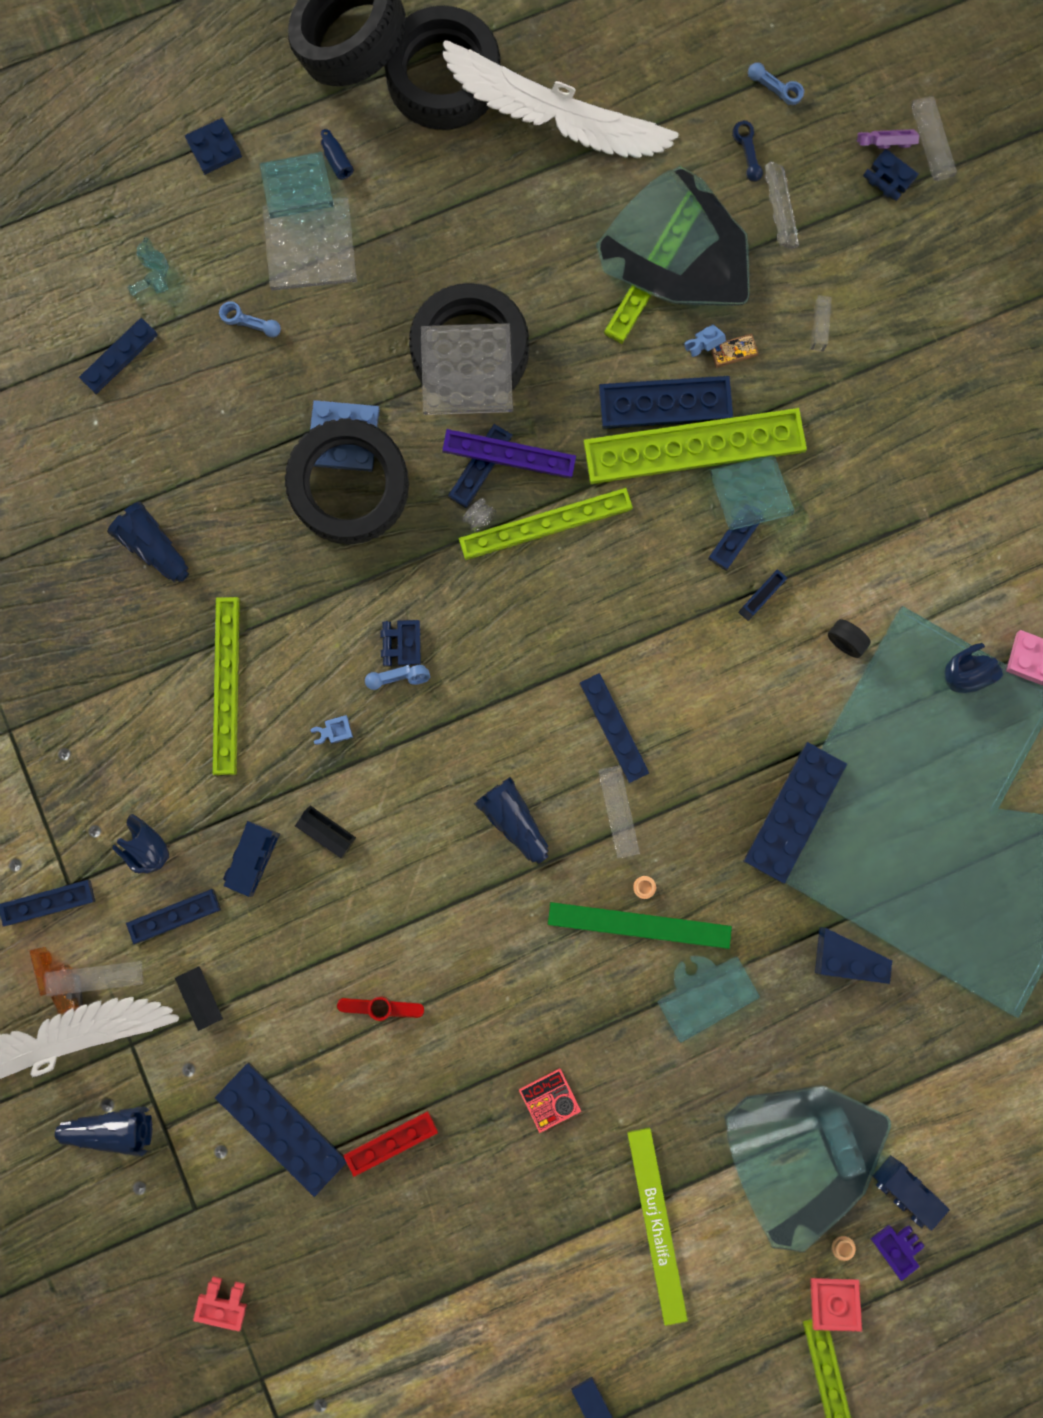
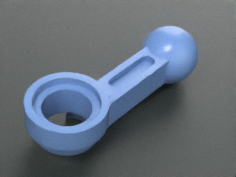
[748,63,804,105]
[219,302,281,338]
[365,665,430,690]

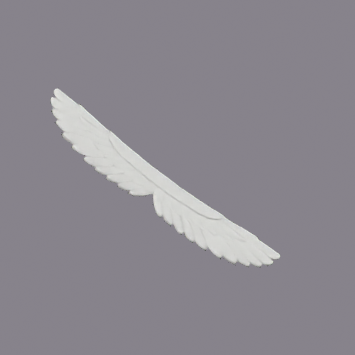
[443,41,679,158]
[0,997,179,1079]

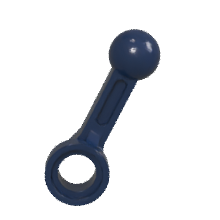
[732,121,763,182]

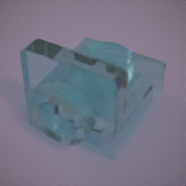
[137,237,169,273]

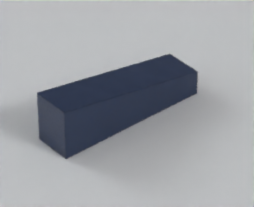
[738,569,787,621]

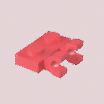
[193,1276,247,1332]

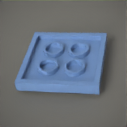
[310,400,379,472]

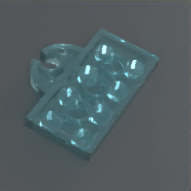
[657,955,760,1043]

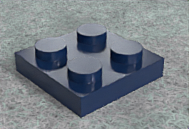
[184,117,242,175]

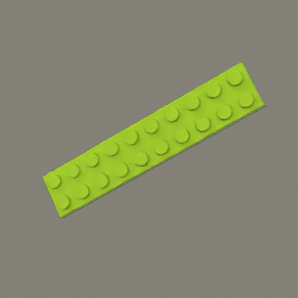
[583,408,807,484]

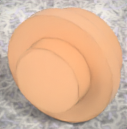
[633,876,656,899]
[831,1236,856,1261]

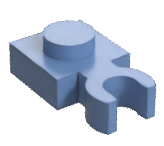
[684,324,726,357]
[311,715,353,745]

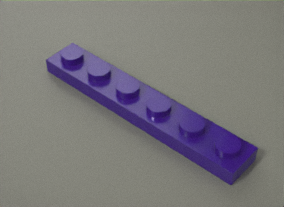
[442,429,576,479]

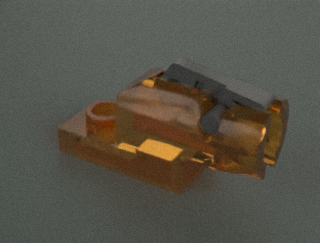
[29,947,83,1014]

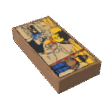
[710,334,758,368]

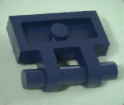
[863,148,919,202]
[380,620,421,667]

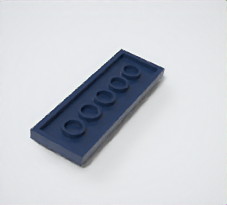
[599,376,733,429]
[743,742,847,884]
[215,1062,347,1197]

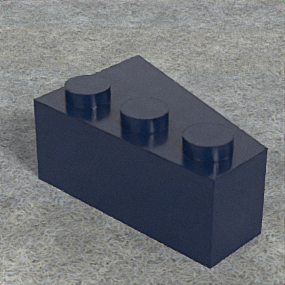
[223,821,280,897]
[815,927,892,984]
[873,1155,950,1231]

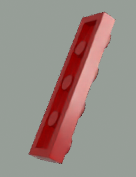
[343,1111,438,1177]

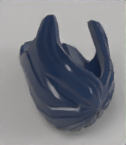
[944,643,1003,694]
[112,814,169,874]

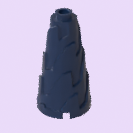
[107,502,189,583]
[474,777,549,864]
[55,1107,152,1156]

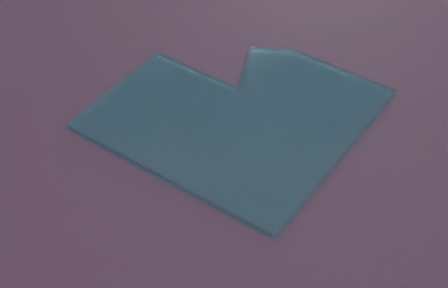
[785,606,1043,1018]

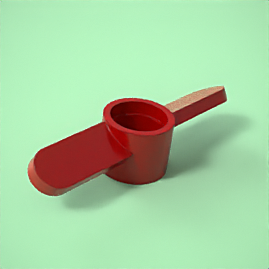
[337,996,424,1021]

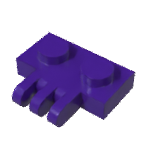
[870,1225,924,1281]

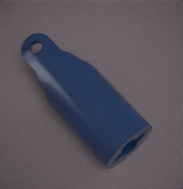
[321,129,354,180]

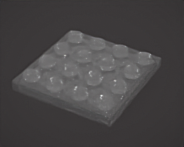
[263,197,357,291]
[421,323,513,415]

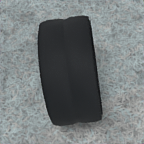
[827,619,871,658]

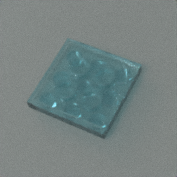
[259,152,334,219]
[710,456,795,530]

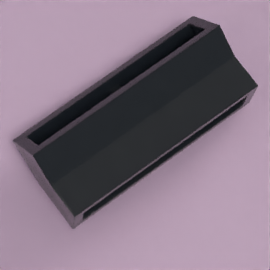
[295,805,356,859]
[175,966,223,1031]

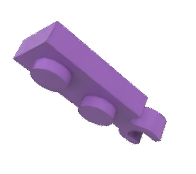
[857,130,919,149]

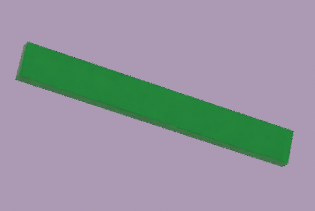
[547,902,732,949]

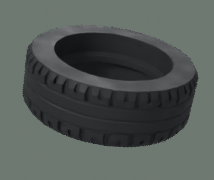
[288,0,406,87]
[384,5,501,130]
[409,283,529,408]
[285,418,409,544]

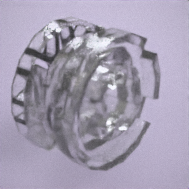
[462,498,496,533]

